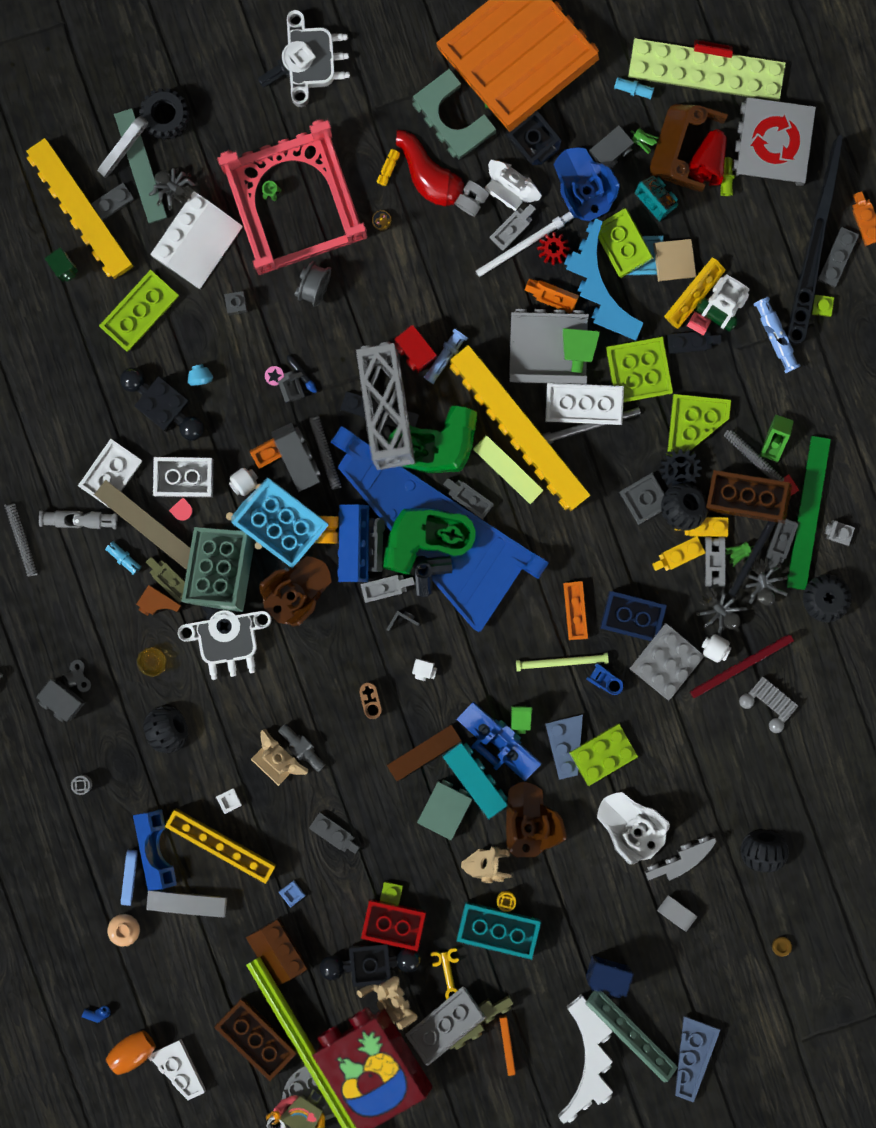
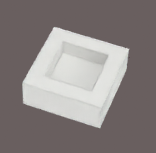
[288,42,316,70]
[216,788,242,814]

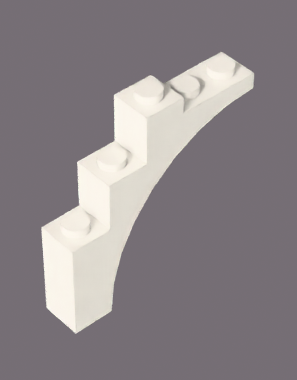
[558,994,613,1124]

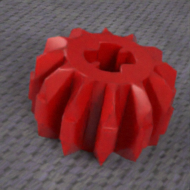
[537,232,570,265]

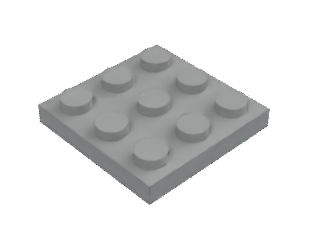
[630,623,705,701]

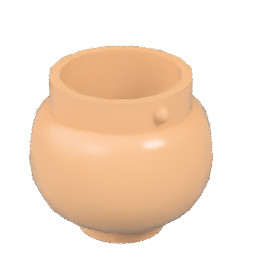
[107,914,140,947]

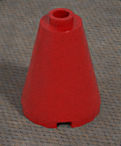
[688,130,727,186]

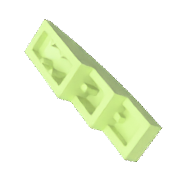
[473,435,543,504]

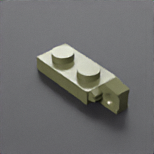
[146,557,185,603]

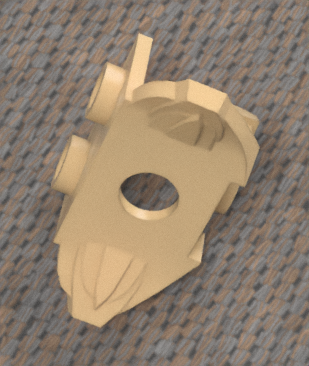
[251,729,308,786]
[461,847,512,883]

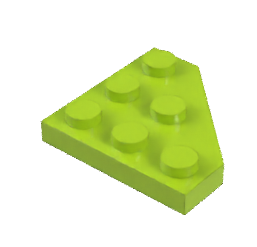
[667,394,731,452]

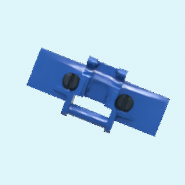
[457,701,542,781]

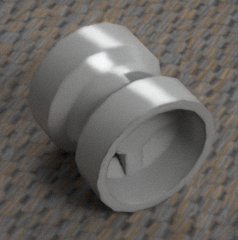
[71,775,93,795]

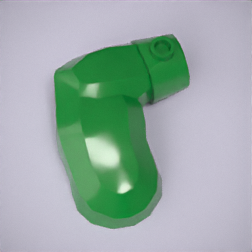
[387,406,477,473]
[383,508,476,574]

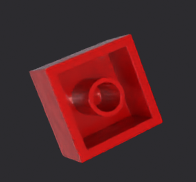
[395,325,437,373]

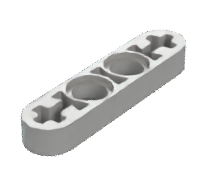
[97,116,149,177]

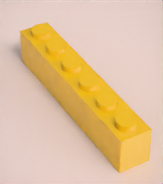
[165,808,276,884]

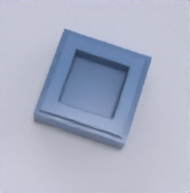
[279,880,306,907]

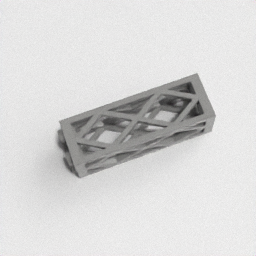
[356,342,415,470]

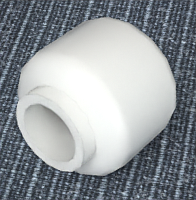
[229,468,258,496]
[701,634,731,663]

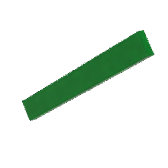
[786,436,831,590]

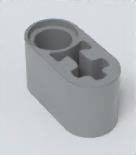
[657,895,698,932]

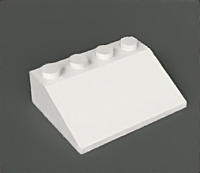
[150,191,243,289]

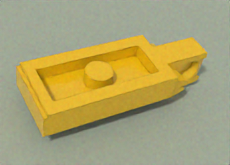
[675,517,728,537]
[652,536,705,571]

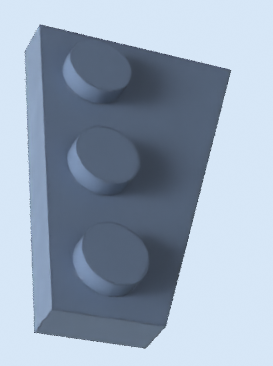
[545,714,583,780]

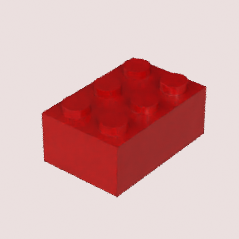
[361,898,426,951]

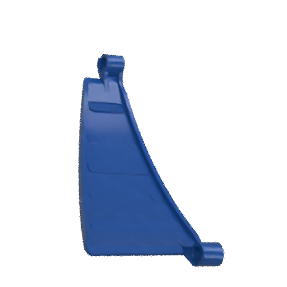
[331,426,549,632]

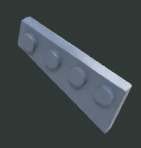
[675,1016,720,1102]

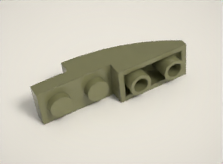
[450,995,513,1050]

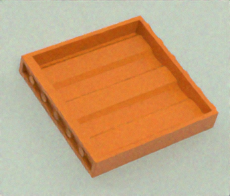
[436,0,599,132]

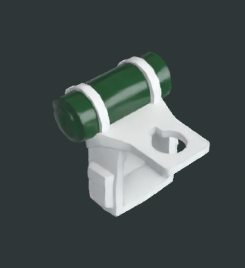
[696,275,749,332]

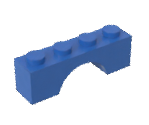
[133,810,177,891]

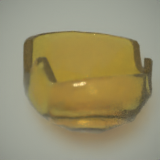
[137,647,166,677]

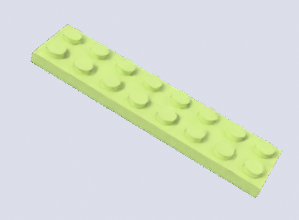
[628,39,785,102]

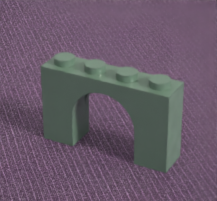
[412,69,496,160]

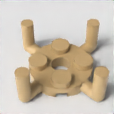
[357,976,417,1030]

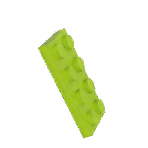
[99,270,179,352]

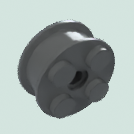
[295,261,331,307]

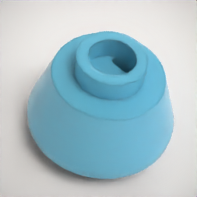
[188,364,213,386]

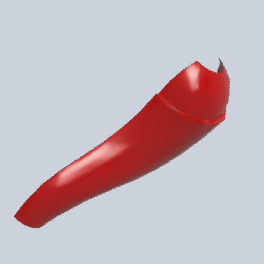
[396,130,464,207]

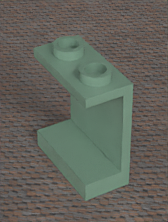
[417,779,472,840]

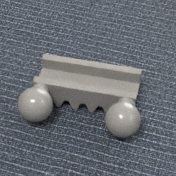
[739,677,798,733]

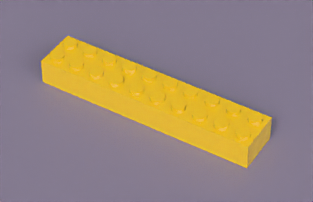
[450,345,590,511]

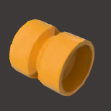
[314,516,339,544]

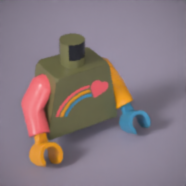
[266,1089,325,1128]

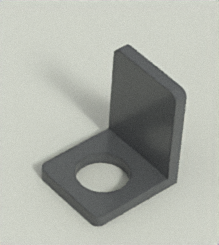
[386,611,420,631]

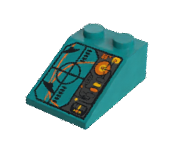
[635,176,678,222]

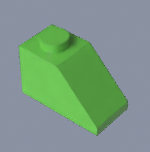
[760,414,793,462]
[511,706,532,734]

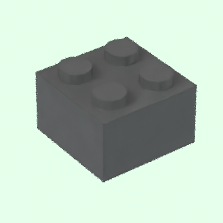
[36,678,86,722]

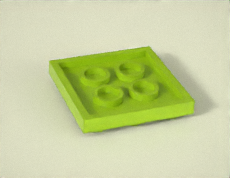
[606,337,673,403]

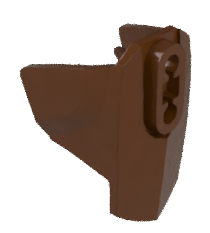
[260,556,332,626]
[506,782,566,857]

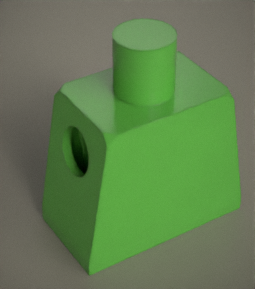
[562,328,600,373]

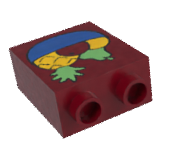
[312,1007,433,1128]

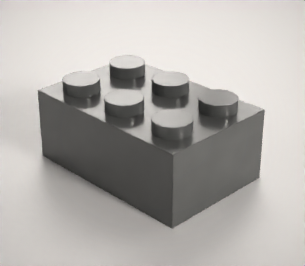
[271,423,321,492]

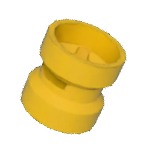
[497,891,516,912]

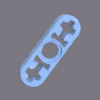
[121,849,138,906]

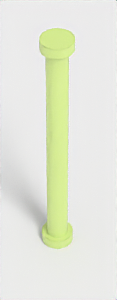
[516,653,609,671]

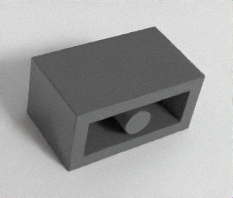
[589,126,634,169]

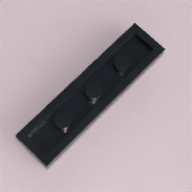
[340,391,419,428]

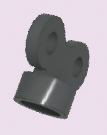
[63,660,91,692]

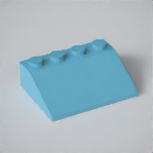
[231,478,329,568]

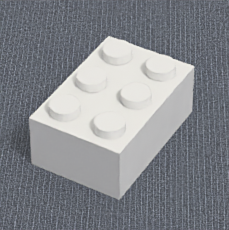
[153,457,214,497]

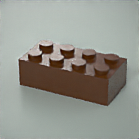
[706,470,792,524]
[214,996,297,1081]

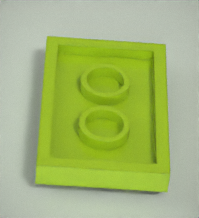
[598,208,654,278]
[569,724,638,786]

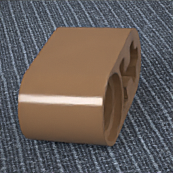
[359,682,382,719]

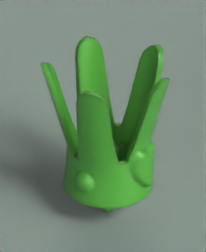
[630,128,660,154]
[261,181,281,201]
[725,542,754,567]

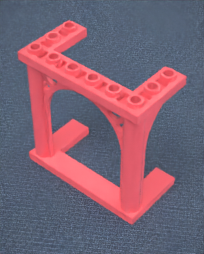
[217,119,367,275]

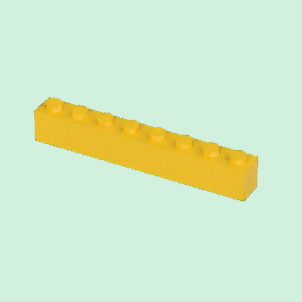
[26,138,134,279]

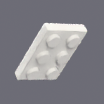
[78,439,143,508]

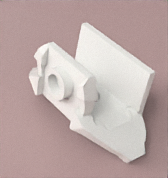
[484,160,542,211]

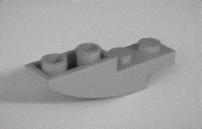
[644,835,716,880]

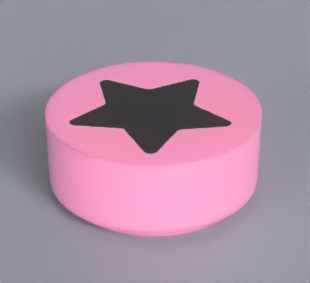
[265,366,284,386]

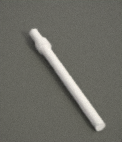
[476,211,574,277]

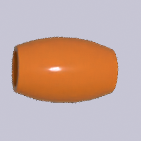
[106,1030,156,1075]

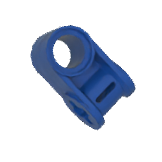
[586,663,623,695]

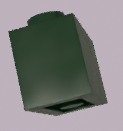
[44,248,78,282]

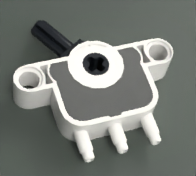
[258,10,350,107]
[178,606,272,680]

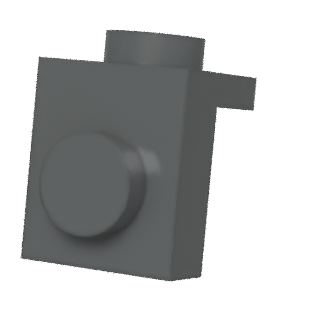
[278,371,305,403]

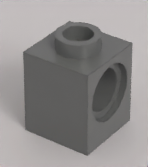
[224,291,248,316]

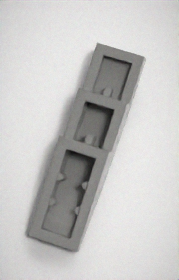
[146,890,227,917]

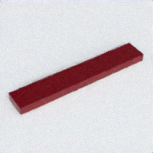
[689,635,794,698]

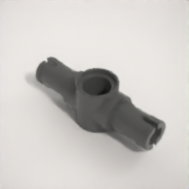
[278,723,326,772]

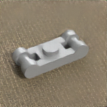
[705,537,725,586]

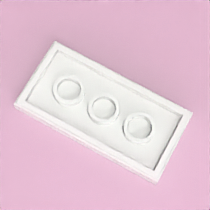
[545,383,624,425]

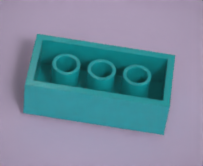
[442,742,508,819]
[457,901,541,960]

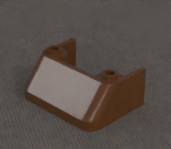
[649,104,728,193]

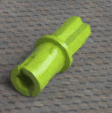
[720,157,734,196]

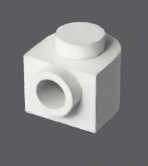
[412,658,437,681]

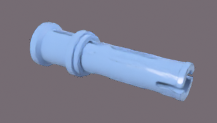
[424,329,468,384]

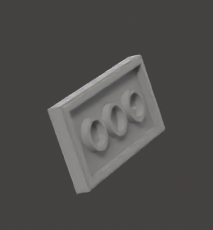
[405,987,486,1066]

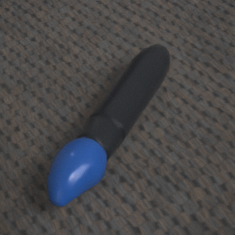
[287,355,317,393]

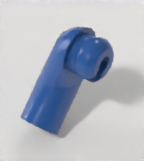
[82,1005,110,1023]

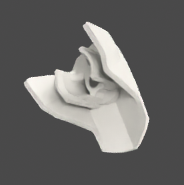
[597,792,669,864]

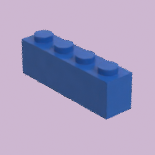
[337,505,369,582]

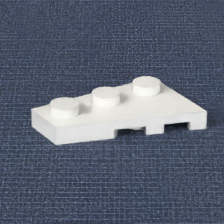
[148,1039,206,1100]

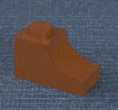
[136,585,182,616]

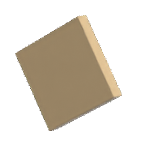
[653,239,696,282]

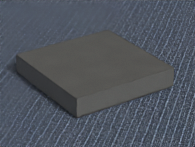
[619,473,665,525]

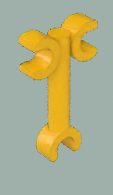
[430,947,459,999]

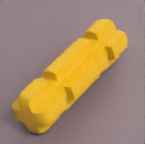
[377,149,400,186]

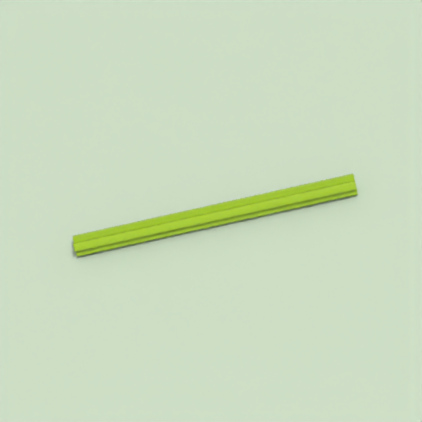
[246,957,356,1128]

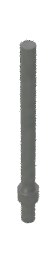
[543,407,641,444]

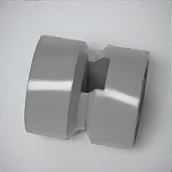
[454,180,489,217]

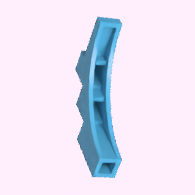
[564,219,643,340]

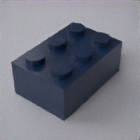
[600,591,667,641]
[586,955,633,998]

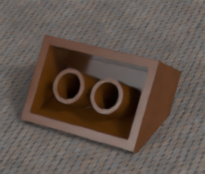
[246,917,308,986]

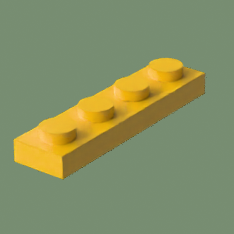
[664,257,726,329]

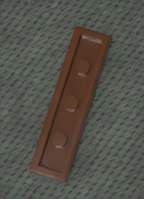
[387,724,462,781]

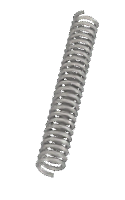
[309,416,342,489]
[724,430,784,481]
[4,503,37,576]

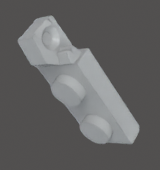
[489,204,536,251]
[360,575,415,603]

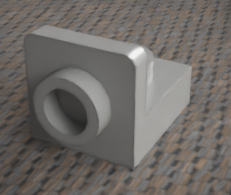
[825,520,855,546]

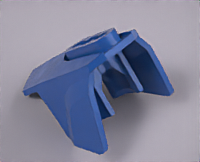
[554,148,619,221]

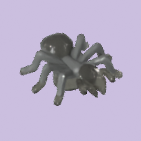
[149,168,198,210]
[742,558,788,606]
[696,586,747,637]

